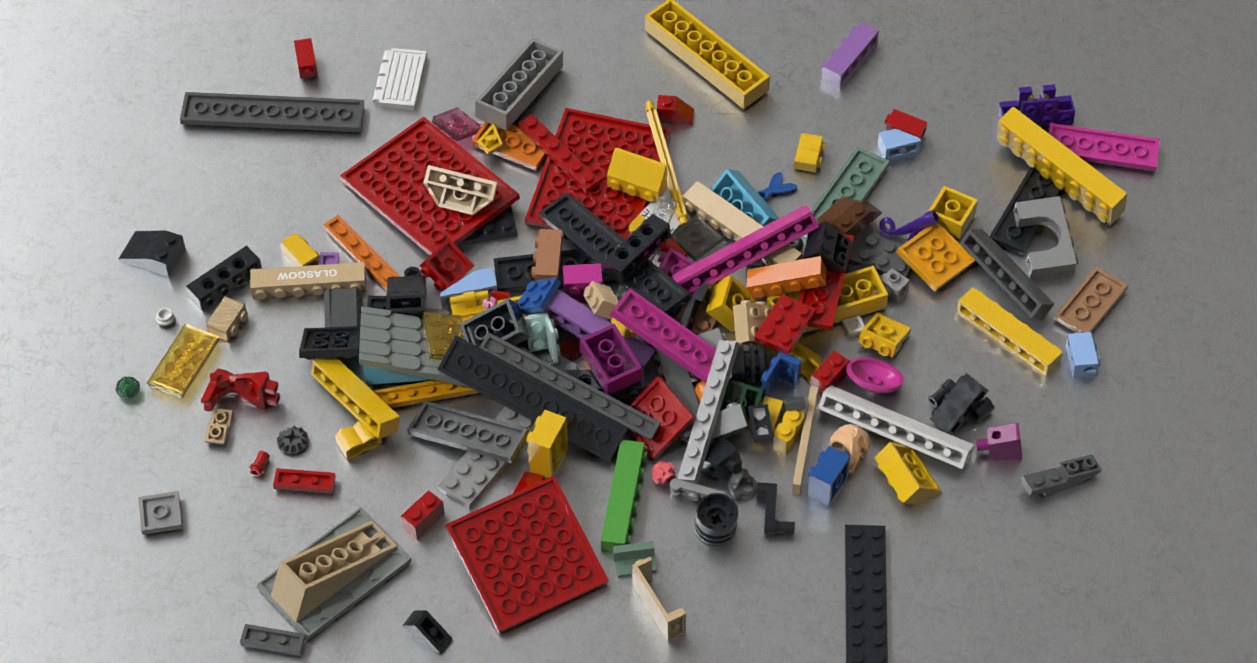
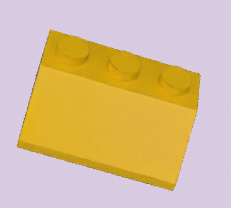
[607,148,667,204]
[874,442,942,505]

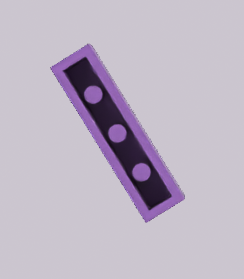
[821,22,879,87]

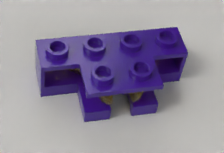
[998,84,1075,127]

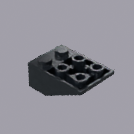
[386,275,427,320]

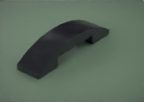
[680,282,713,332]

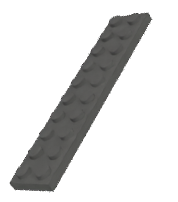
[180,92,365,132]

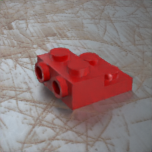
[419,238,475,292]

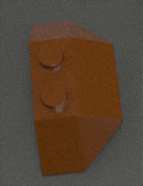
[817,197,882,238]

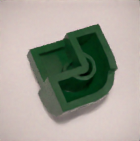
[720,379,764,420]

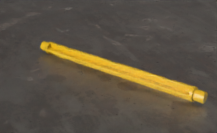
[645,101,689,227]

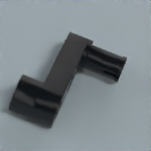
[928,379,994,421]
[756,482,795,535]

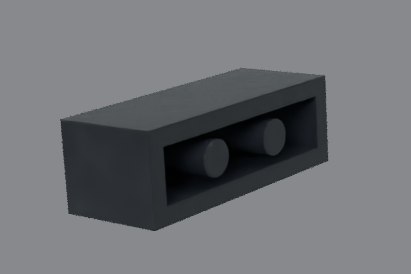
[930,373,989,436]

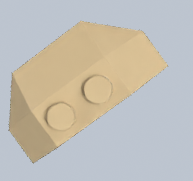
[423,165,498,215]

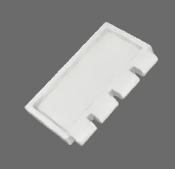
[373,48,427,110]

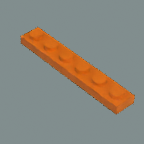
[323,215,401,291]

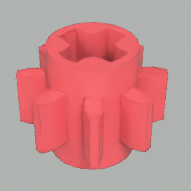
[652,461,676,486]

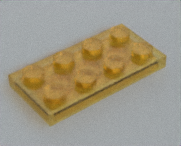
[147,324,219,399]

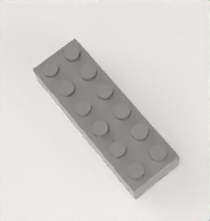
[475,38,563,130]

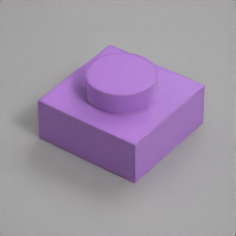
[319,252,340,265]

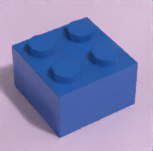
[807,446,850,506]

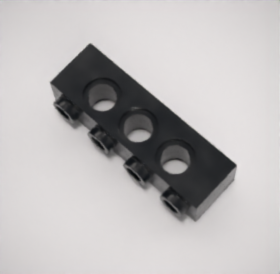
[603,214,671,284]
[186,245,262,311]
[566,368,645,400]

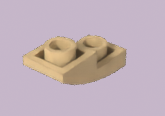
[205,408,234,445]

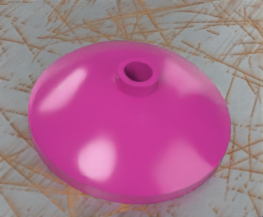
[846,358,904,393]

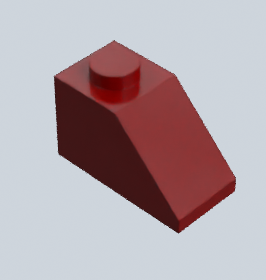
[657,95,694,125]

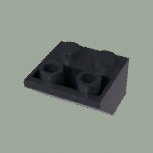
[803,221,851,272]

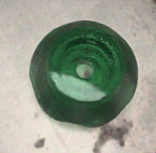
[115,376,140,399]

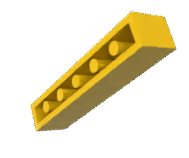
[957,287,1063,376]
[311,357,400,439]

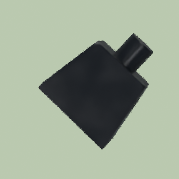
[701,436,742,479]

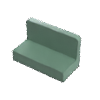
[613,541,657,577]

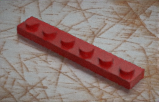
[518,114,601,193]

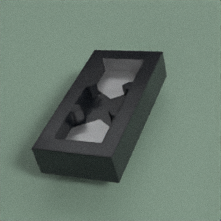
[748,404,773,443]

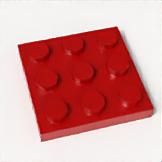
[628,376,696,460]

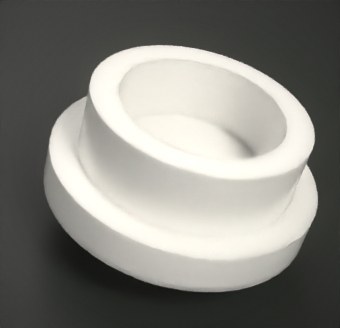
[155,308,175,326]

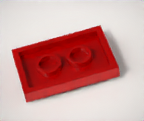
[754,295,816,355]

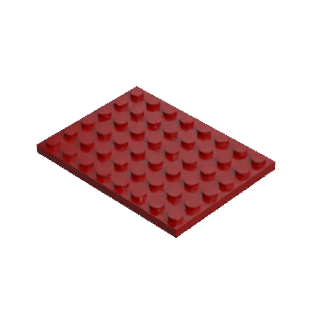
[525,108,671,240]
[340,117,520,255]

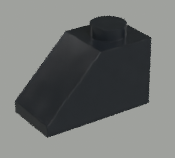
[402,610,452,654]

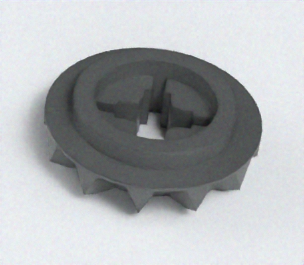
[277,425,309,454]

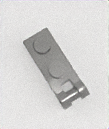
[670,479,725,501]

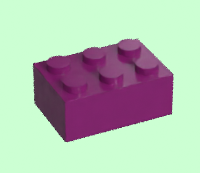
[580,324,642,395]

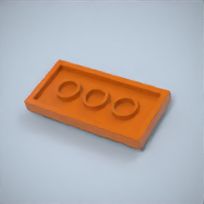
[472,121,547,171]

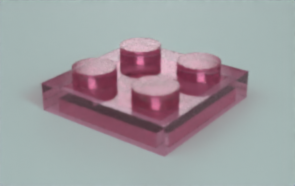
[432,107,482,141]

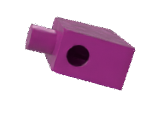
[976,423,1023,460]

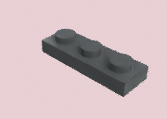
[240,624,306,656]

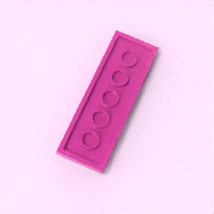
[1049,123,1160,172]
[610,289,716,382]

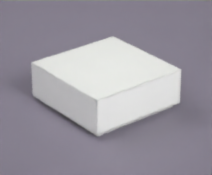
[842,315,865,338]

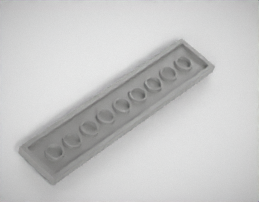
[437,354,584,510]

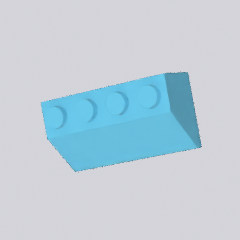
[710,169,779,227]

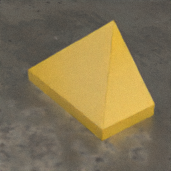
[789,342,822,382]

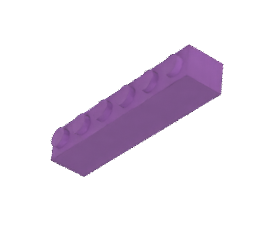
[544,290,655,370]

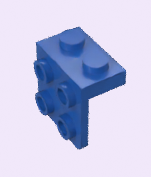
[761,352,802,400]

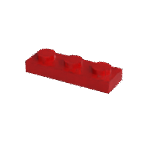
[273,468,336,494]

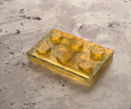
[422,312,464,360]

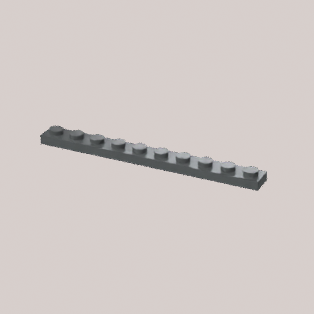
[479,332,660,441]

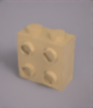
[733,300,774,347]

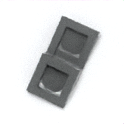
[781,396,806,411]

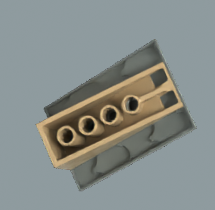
[257,507,411,641]

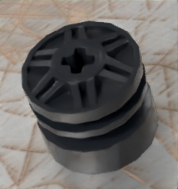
[732,342,767,383]
[695,493,739,546]

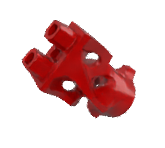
[200,368,280,412]

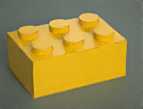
[526,410,568,479]

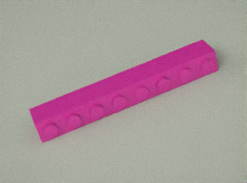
[671,204,819,295]

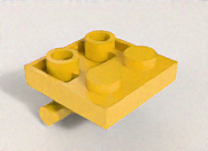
[450,291,489,327]

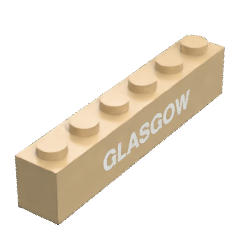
[250,262,366,299]

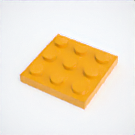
[896,223,975,292]

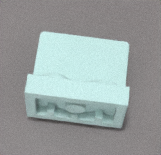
[524,312,560,364]

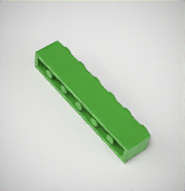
[601,440,648,552]

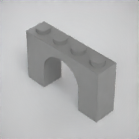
[1013,196,1078,278]

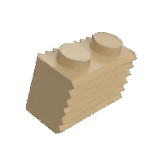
[584,281,618,321]
[206,296,248,342]

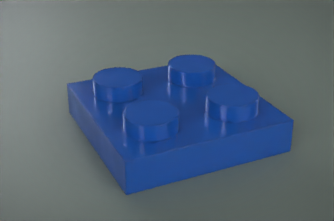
[518,278,561,315]

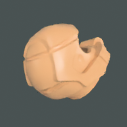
[829,424,871,473]

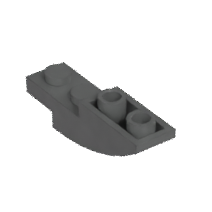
[1020,454,1102,496]

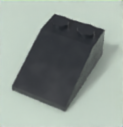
[118,230,186,277]
[459,298,530,347]

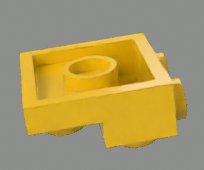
[858,313,911,358]

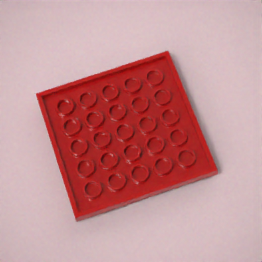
[445,475,609,633]

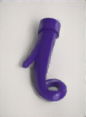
[879,210,939,241]

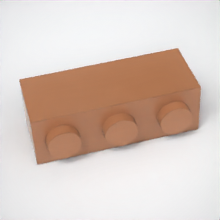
[532,229,563,281]

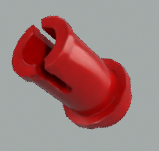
[249,450,270,477]

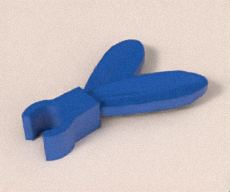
[758,172,797,202]

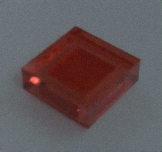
[559,338,582,361]

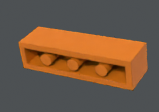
[747,256,826,299]

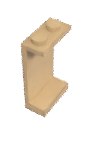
[632,557,686,642]

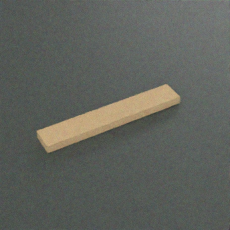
[792,386,818,496]

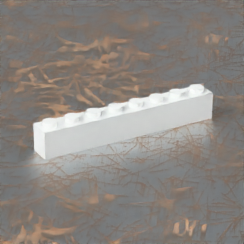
[818,385,975,469]

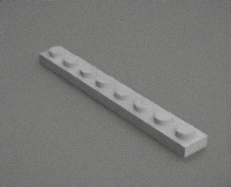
[677,340,739,484]

